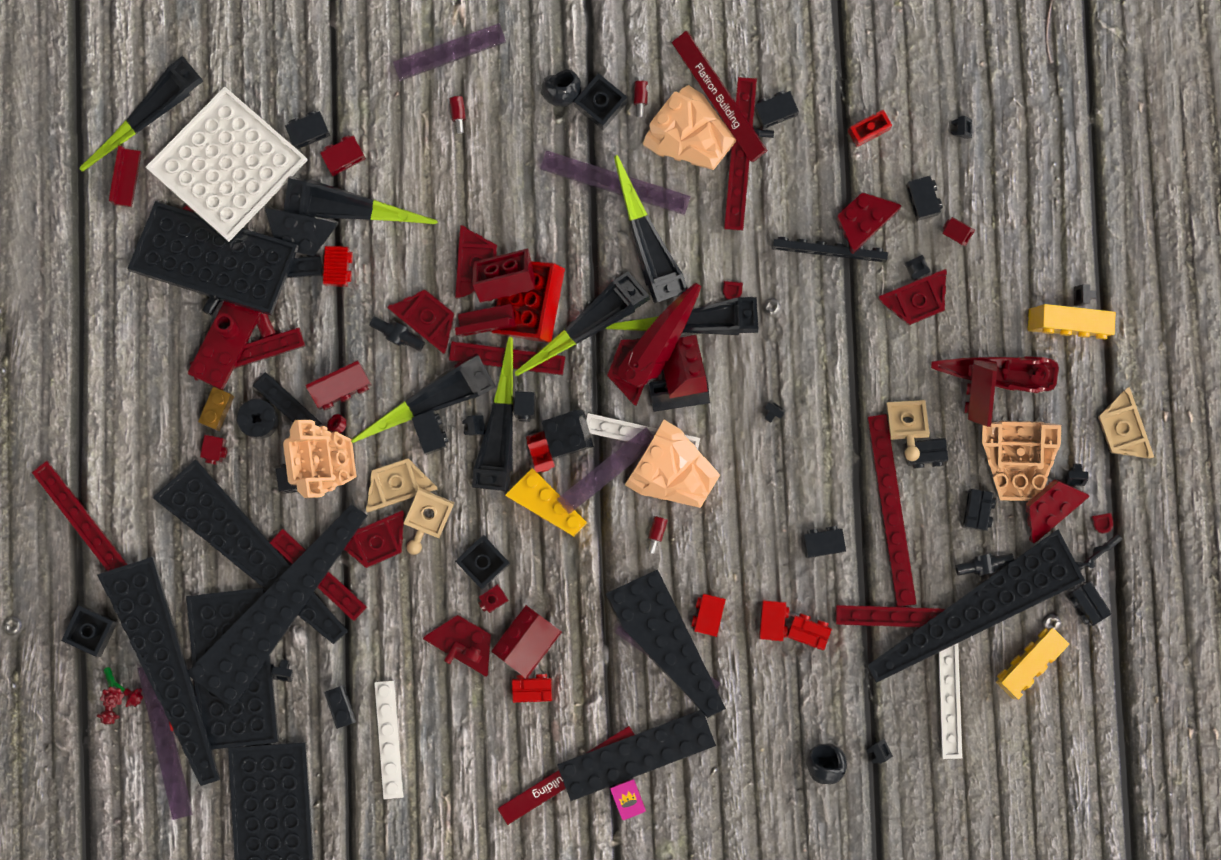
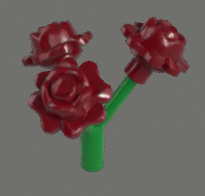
[96,667,143,724]

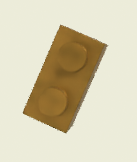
[198,387,235,432]

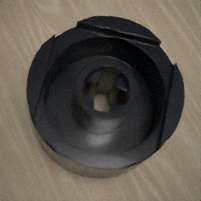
[237,399,279,439]

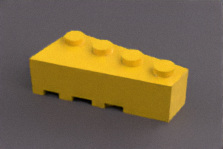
[1028,304,1116,339]
[505,468,587,537]
[996,628,1069,700]

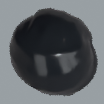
[541,69,581,107]
[806,743,847,784]

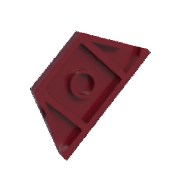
[836,192,902,254]
[455,225,497,299]
[878,269,947,326]
[387,290,455,354]
[607,338,645,406]
[1026,479,1090,544]
[344,510,405,568]
[423,615,491,677]

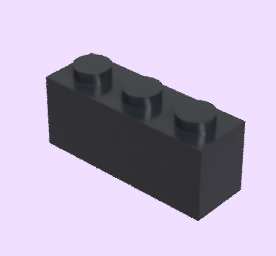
[649,377,710,412]

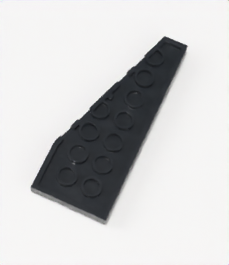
[605,569,726,718]

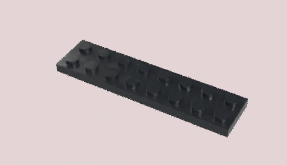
[557,710,716,801]

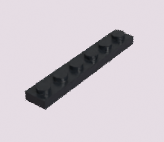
[772,237,888,263]

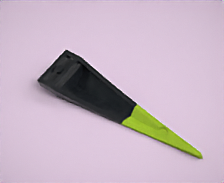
[80,55,203,171]
[614,155,688,303]
[284,176,438,224]
[515,271,650,376]
[605,297,759,335]
[472,337,513,491]
[351,353,496,443]

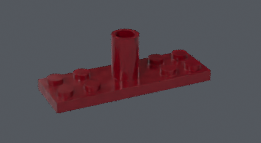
[187,301,262,391]

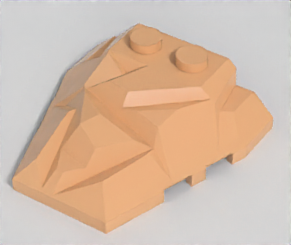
[643,85,737,170]
[625,419,720,508]
[283,420,357,498]
[982,421,1061,501]

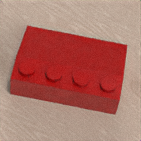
[491,261,565,343]

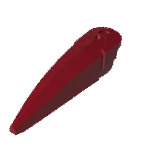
[618,283,701,387]
[931,356,1059,393]

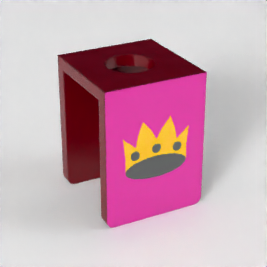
[610,778,646,820]

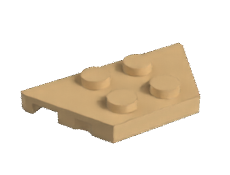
[1098,387,1154,459]
[366,458,438,513]

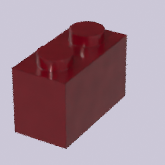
[320,135,366,176]

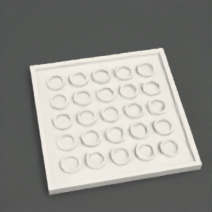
[146,86,308,242]

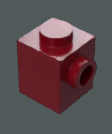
[942,217,975,246]
[200,435,228,465]
[478,584,509,613]

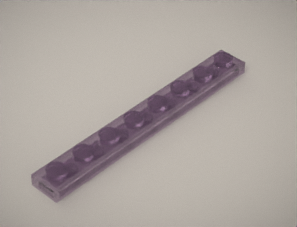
[540,151,691,215]
[137,667,193,820]

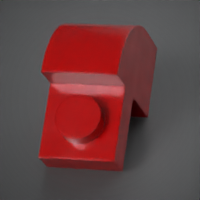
[526,431,555,473]

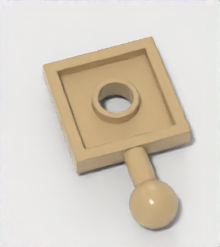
[887,400,930,461]
[404,488,454,555]

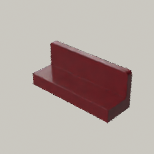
[109,145,142,208]
[455,304,516,337]

